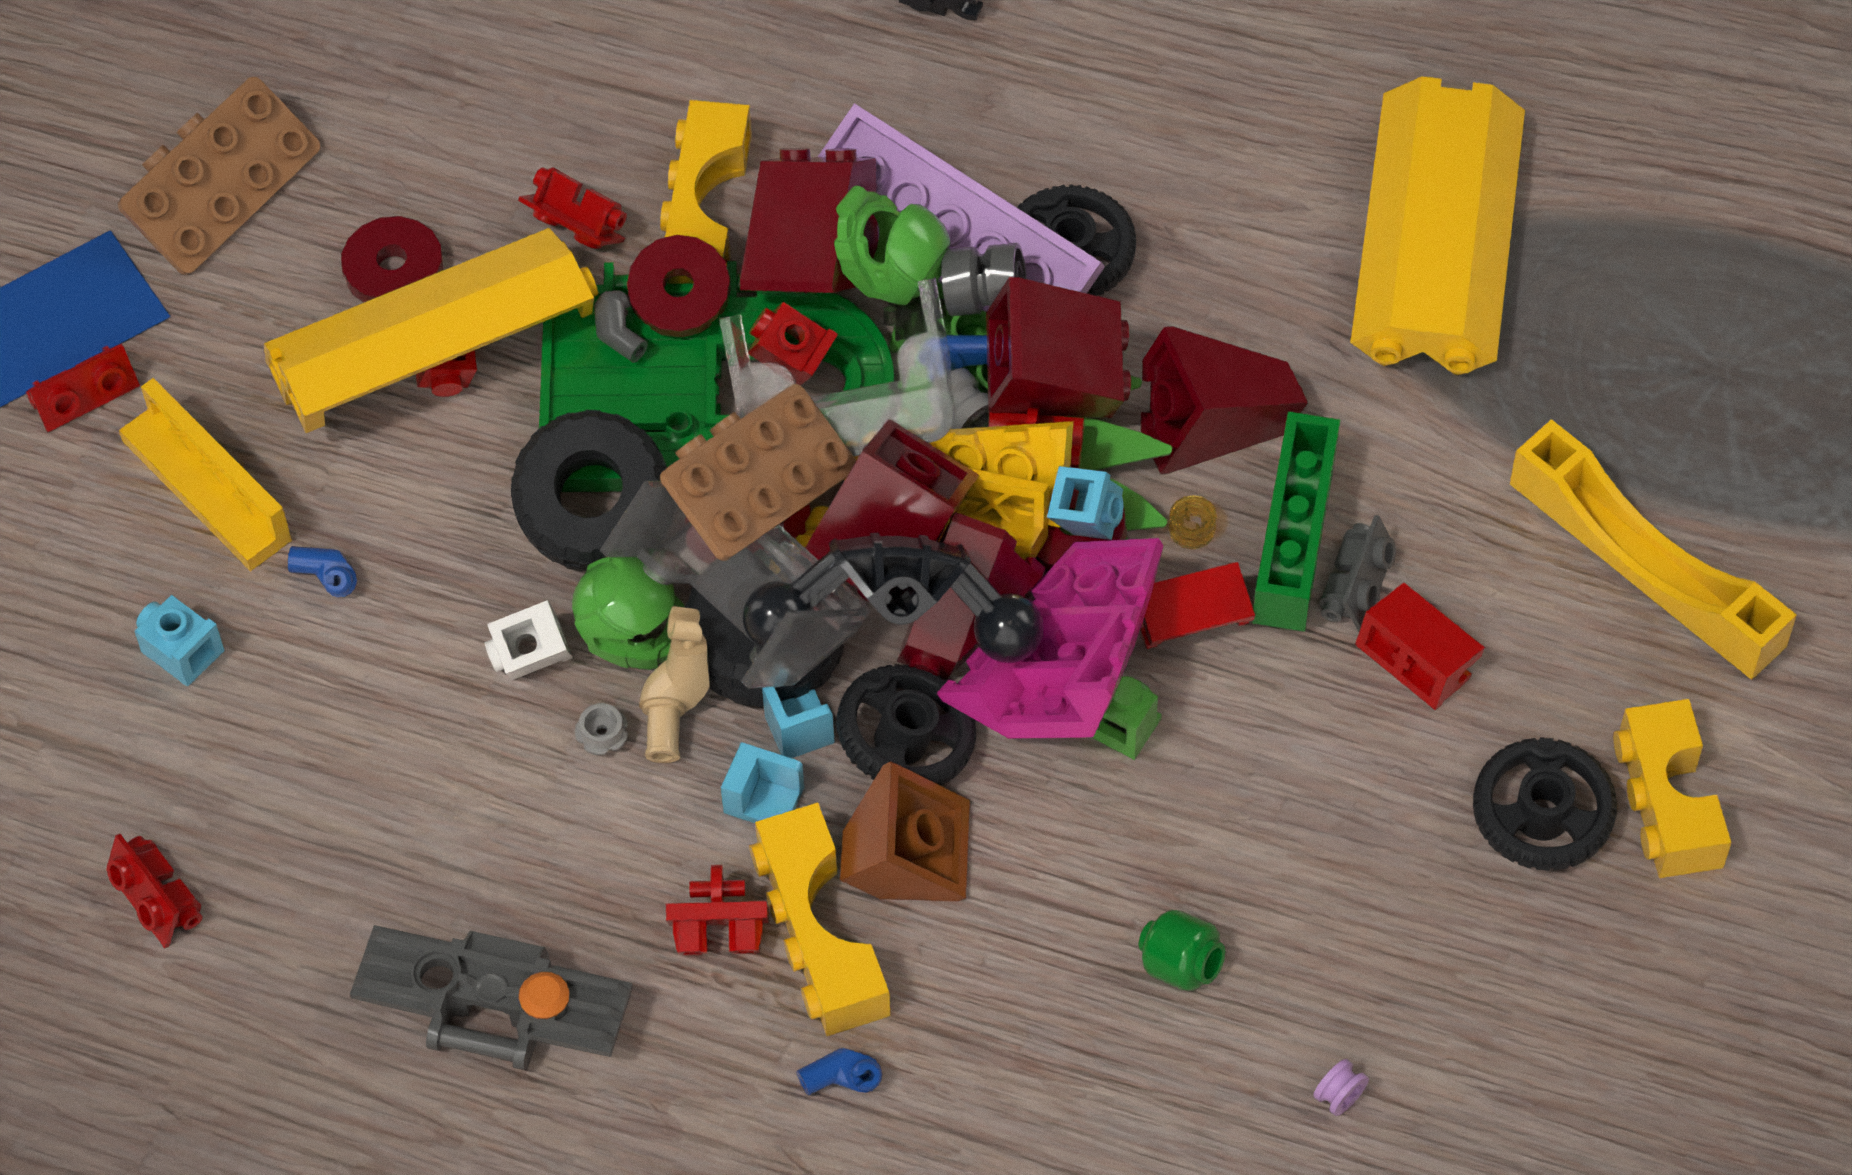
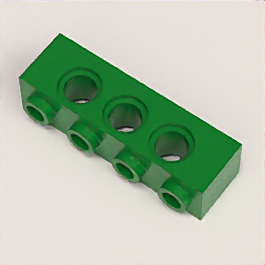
[1252,411,1340,632]

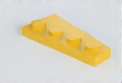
[863,422,1073,527]

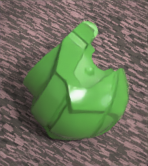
[834,186,951,305]
[572,555,685,669]

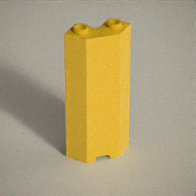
[1350,76,1525,375]
[264,228,598,433]

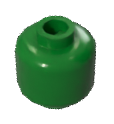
[1138,909,1226,991]

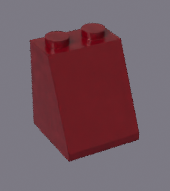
[740,148,878,293]
[986,277,1131,418]
[801,419,979,603]

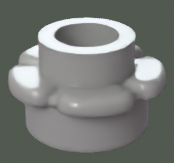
[575,703,628,755]

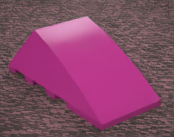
[937,538,1163,739]

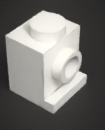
[484,600,573,680]

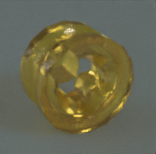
[1168,495,1217,549]

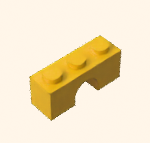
[1613,699,1731,878]

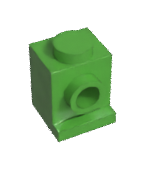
[1091,676,1162,760]

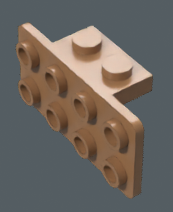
[118,77,320,275]
[660,384,856,561]

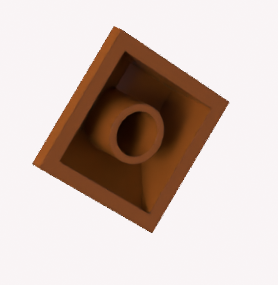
[840,762,970,902]

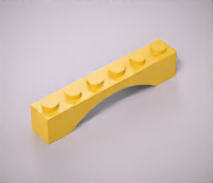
[1510,419,1797,680]

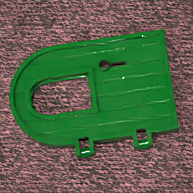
[539,261,894,492]

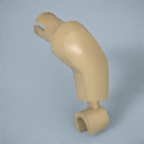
[639,606,710,763]

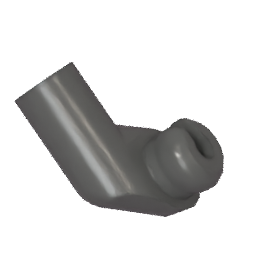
[594,290,648,363]

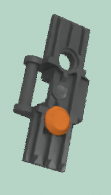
[350,925,633,1071]

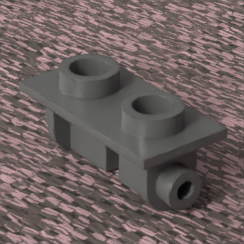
[1319,515,1396,632]

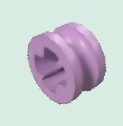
[1313,1059,1369,1116]

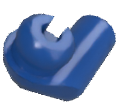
[288,546,357,597]
[796,1048,882,1096]

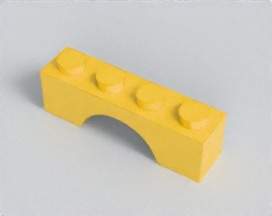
[660,100,752,284]
[749,802,891,1036]

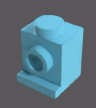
[1047,466,1123,540]
[134,595,225,687]

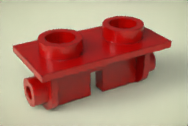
[518,167,627,249]
[25,343,140,432]
[106,833,203,949]

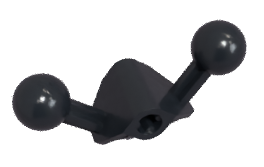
[743,532,1044,663]

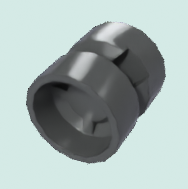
[941,243,1027,316]

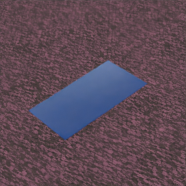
[0,230,170,407]

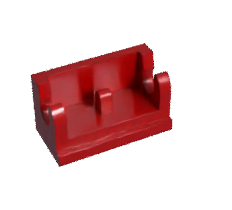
[1140,562,1255,649]
[1355,582,1485,710]

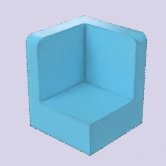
[762,684,835,758]
[721,742,805,823]

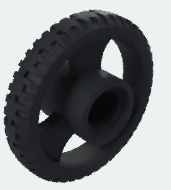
[1017,184,1136,296]
[836,664,977,786]
[1473,737,1617,871]

